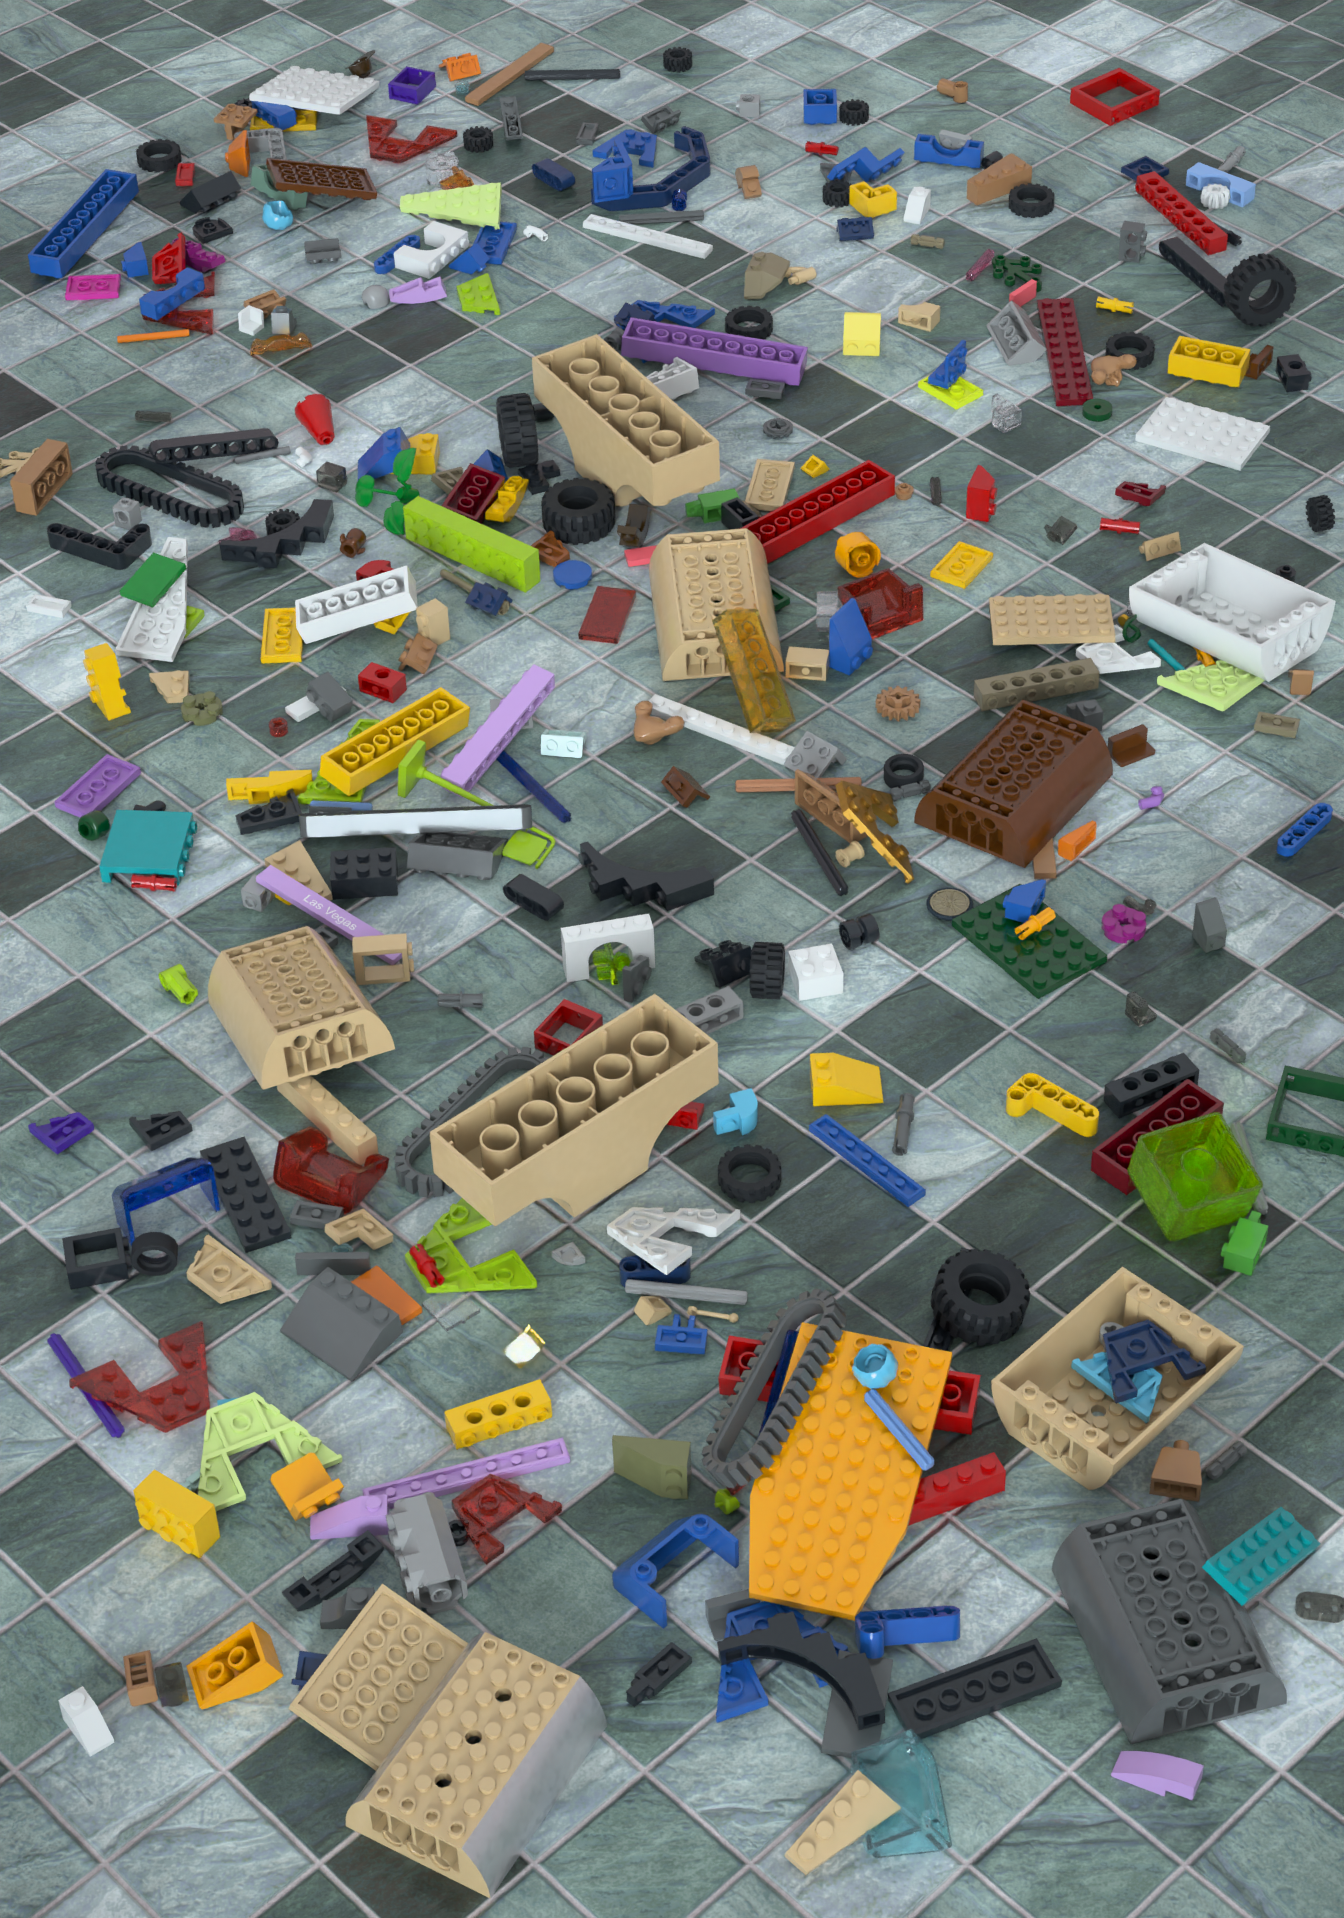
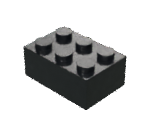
[330,847,398,900]

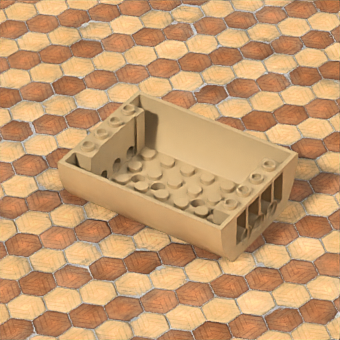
[649,528,784,681]
[208,926,395,1090]
[991,1267,1244,1490]

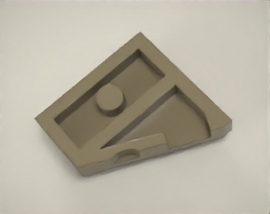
[431,467,463,495]

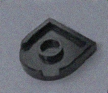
[192,217,233,244]

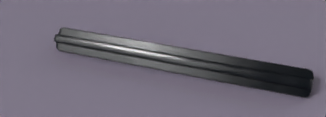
[524,69,620,80]
[791,809,848,896]

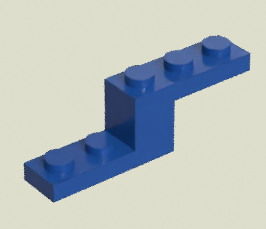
[827,147,905,183]

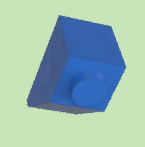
[121,242,149,278]
[449,242,490,274]
[1003,879,1046,923]

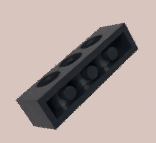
[1103,1053,1199,1118]

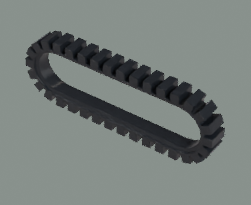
[95,445,244,528]

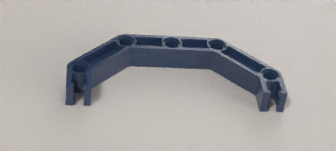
[591,126,711,211]

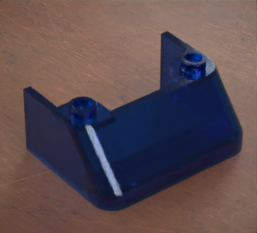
[112,1156,220,1246]

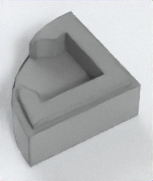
[552,1242,585,1266]

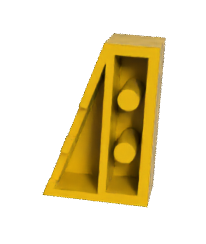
[83,643,131,721]

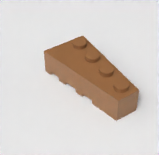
[967,153,1032,205]

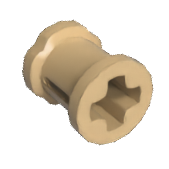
[836,841,865,867]

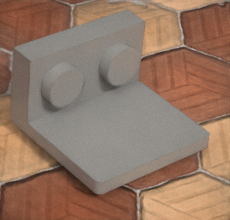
[784,731,847,778]

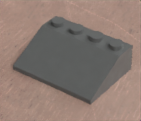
[407,832,508,880]
[280,1267,403,1382]

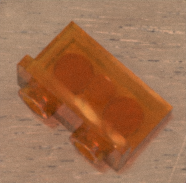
[439,166,474,190]

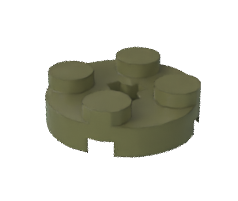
[181,691,223,726]

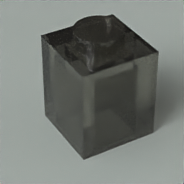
[316,461,347,493]

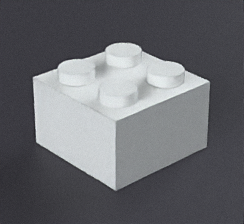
[788,944,843,1001]

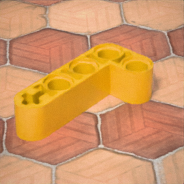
[1006,1073,1099,1137]

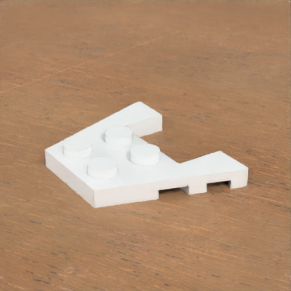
[1076,624,1161,674]

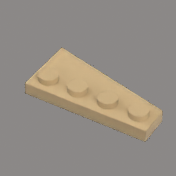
[264,840,333,901]
[784,1770,901,1875]

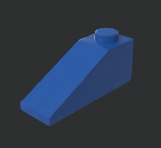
[251,101,297,131]

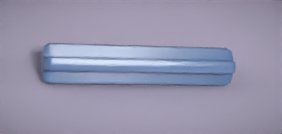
[310,800,373,811]

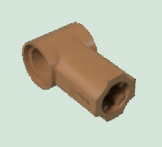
[937,78,968,103]

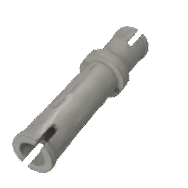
[1218,146,1246,173]

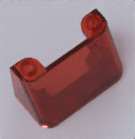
[273,1126,389,1214]

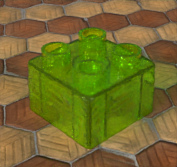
[1127,1112,1263,1241]

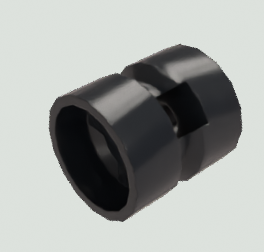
[839,913,880,950]

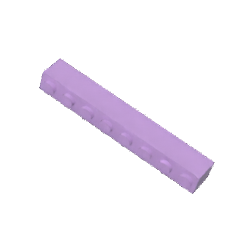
[441,664,555,799]

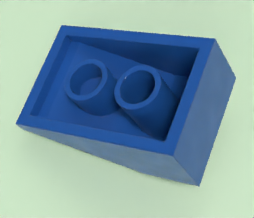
[358,427,410,480]
[829,598,873,675]

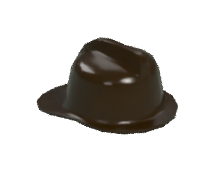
[345,50,375,79]

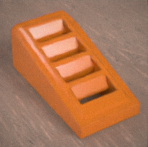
[1058,820,1097,861]

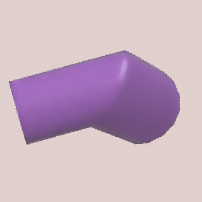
[1138,786,1164,810]

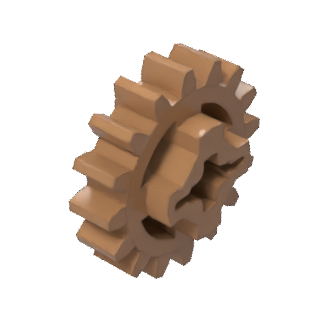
[875,686,921,721]

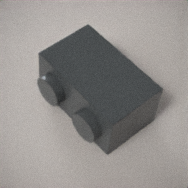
[306,672,353,722]

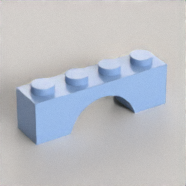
[1186,162,1256,207]

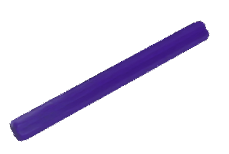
[47,1333,125,1438]

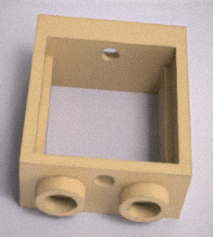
[352,933,414,985]

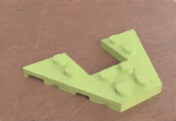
[198,1392,342,1511]

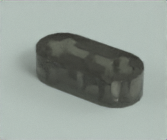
[1294,1591,1344,1623]

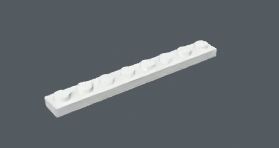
[649,694,795,765]

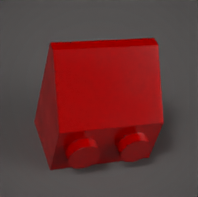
[966,465,997,522]

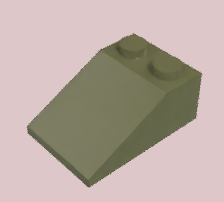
[612,1435,692,1499]

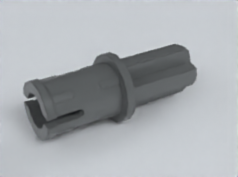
[438,991,483,1009]

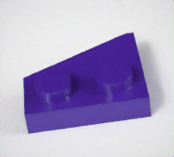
[28,1112,94,1154]

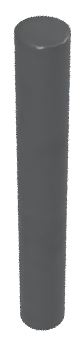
[234,446,291,464]

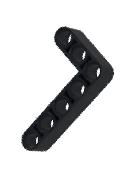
[47,523,152,570]

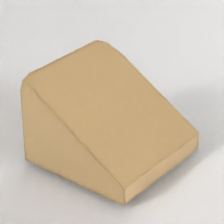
[634,1296,672,1325]

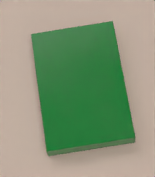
[119,552,187,608]

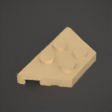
[186,1235,272,1304]

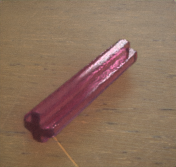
[966,249,995,281]

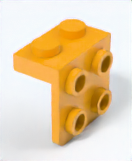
[270,1452,344,1521]

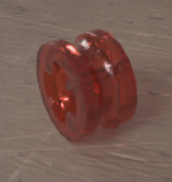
[269,717,288,737]

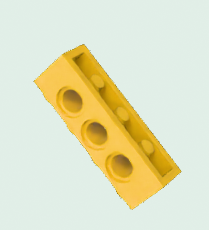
[444,1379,552,1450]

